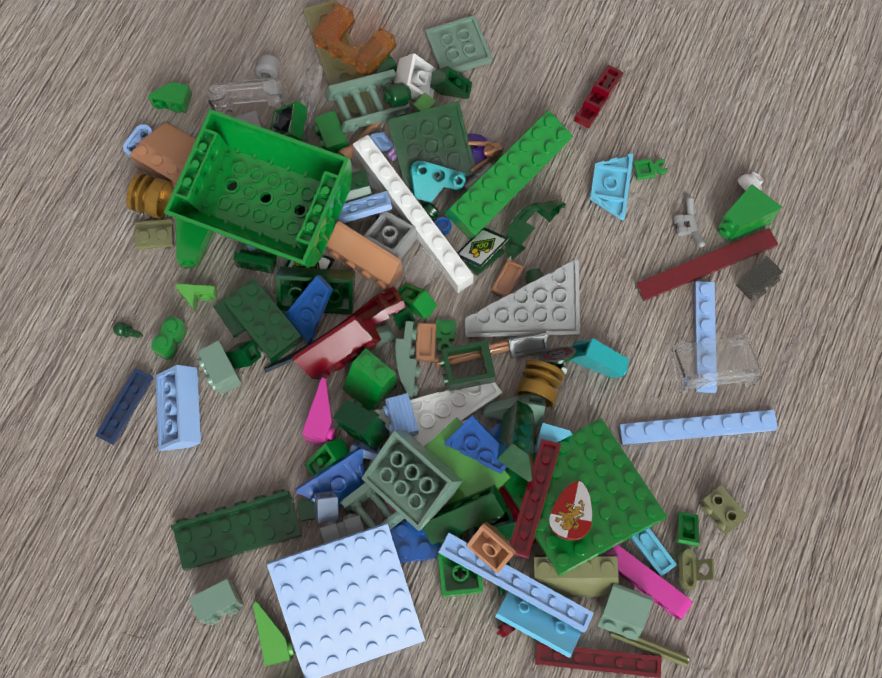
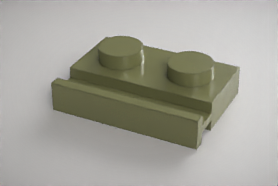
[135,219,174,250]

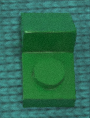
[673,511,699,546]

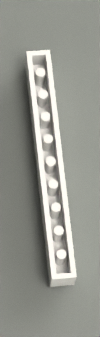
[353,135,474,293]

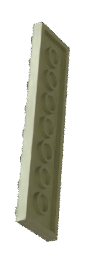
[303,0,376,124]

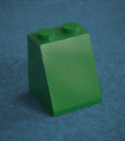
[716,184,782,241]
[342,348,397,411]

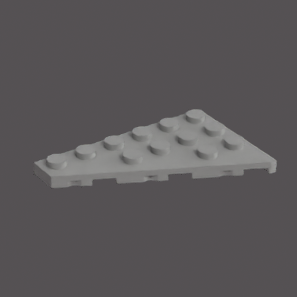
[465,259,580,337]

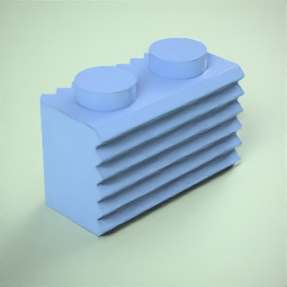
[383,393,419,436]

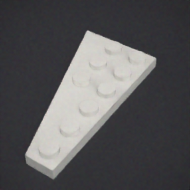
[374,382,502,447]

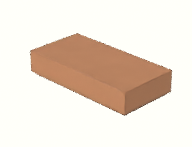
[491,259,524,298]
[415,323,436,362]

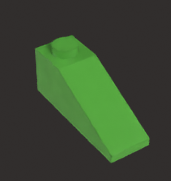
[253,602,294,666]

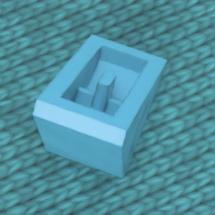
[535,423,573,453]

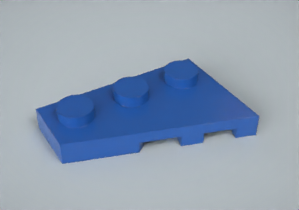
[285,275,333,343]
[444,415,507,474]

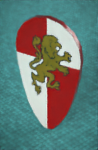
[549,481,592,540]

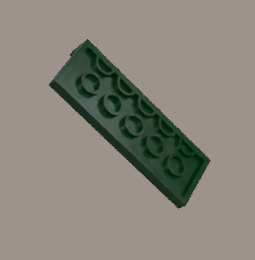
[171,489,302,571]

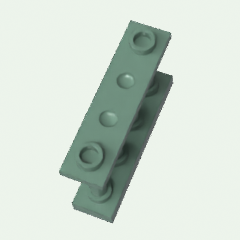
[325,69,411,133]
[340,482,405,530]

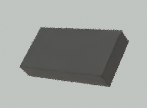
[508,331,549,358]

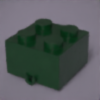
[333,399,389,451]

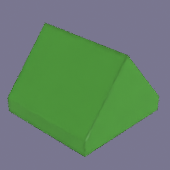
[412,93,436,112]

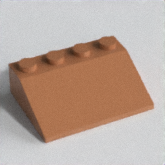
[130,122,196,188]

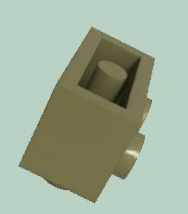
[699,485,748,534]

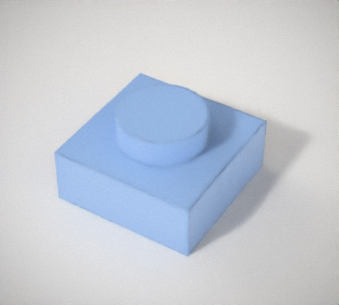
[370,132,394,152]

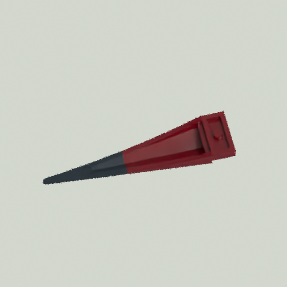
[264,287,405,373]

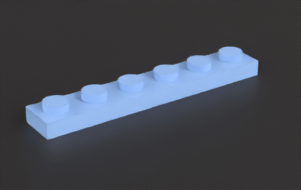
[694,281,717,393]

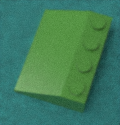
[425,418,512,504]

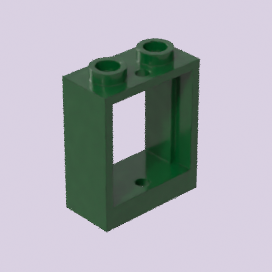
[439,340,496,391]

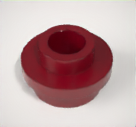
[496,622,516,639]

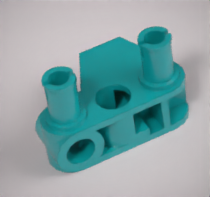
[410,161,466,202]

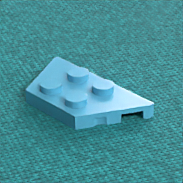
[590,154,633,220]

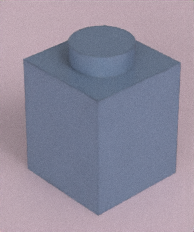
[314,491,338,524]

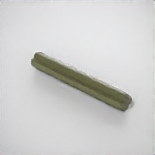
[609,631,690,667]

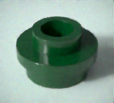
[422,202,439,219]

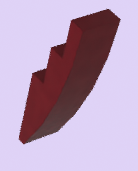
[573,65,624,129]

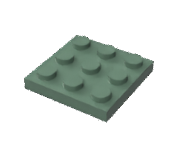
[425,15,493,73]

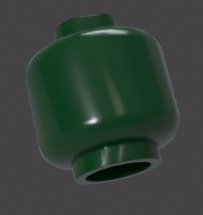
[383,82,411,108]

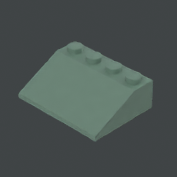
[361,430,463,531]

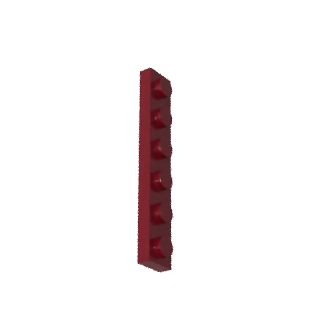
[510,439,561,559]
[535,643,662,678]

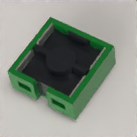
[270,101,308,141]

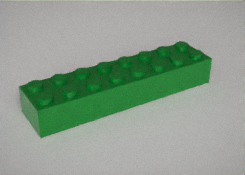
[444,110,574,239]

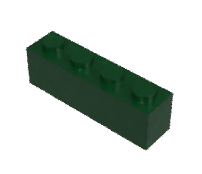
[422,485,506,545]

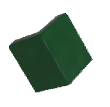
[226,340,262,369]

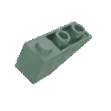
[484,393,546,426]

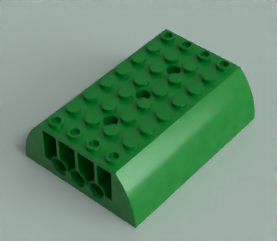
[164,109,352,267]

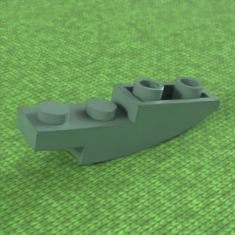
[395,321,421,400]

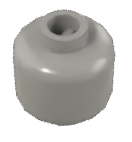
[255,55,280,82]

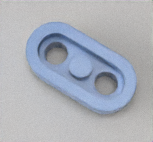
[123,124,152,158]

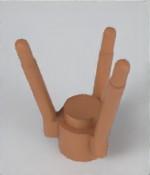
[468,141,503,172]

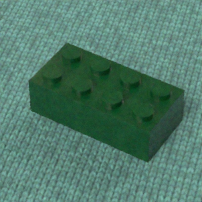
[223,278,302,364]

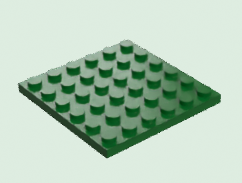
[504,418,667,577]

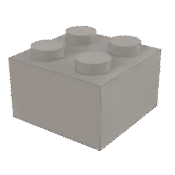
[364,211,417,259]

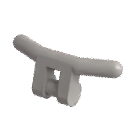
[673,196,705,247]

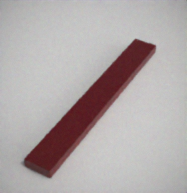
[636,228,778,301]

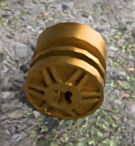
[126,172,173,219]
[515,360,565,407]

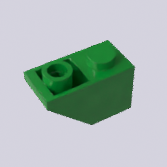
[148,82,192,113]

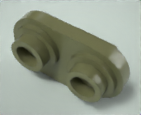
[676,549,715,591]

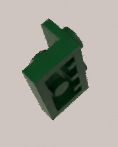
[233,249,277,274]

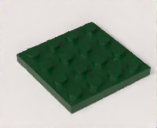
[387,101,477,191]

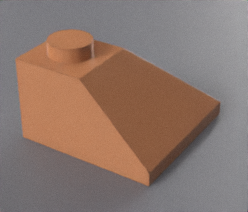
[466,521,516,574]

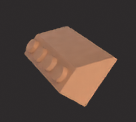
[327,221,403,290]

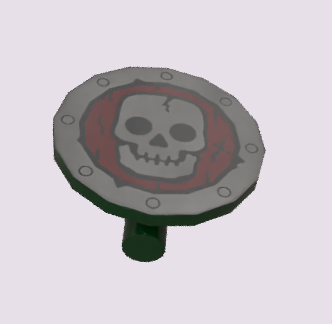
[539,347,577,377]

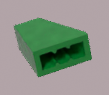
[176,218,214,268]

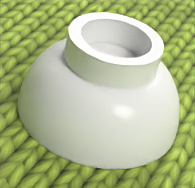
[738,172,764,191]

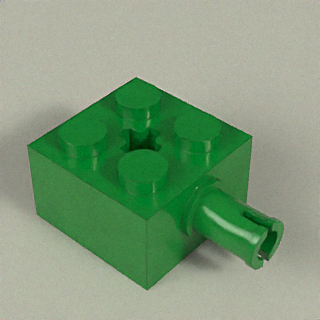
[438,535,483,598]

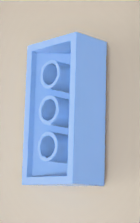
[156,365,201,451]

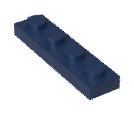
[95,368,154,446]

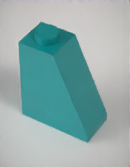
[570,338,630,379]

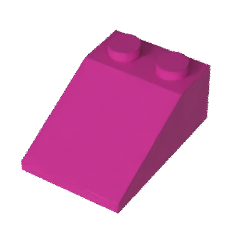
[302,378,336,447]

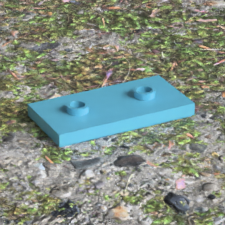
[495,591,581,658]

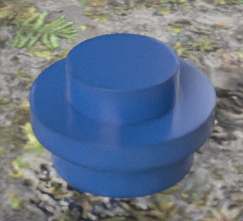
[434,217,452,235]

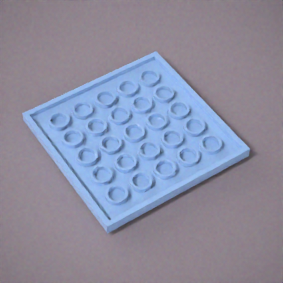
[267,523,425,678]

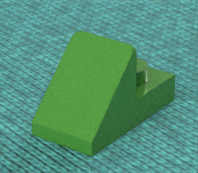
[176,284,218,312]

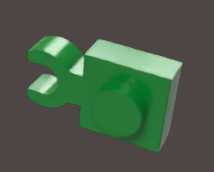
[633,158,667,181]
[436,320,456,353]

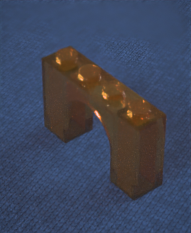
[312,4,396,75]

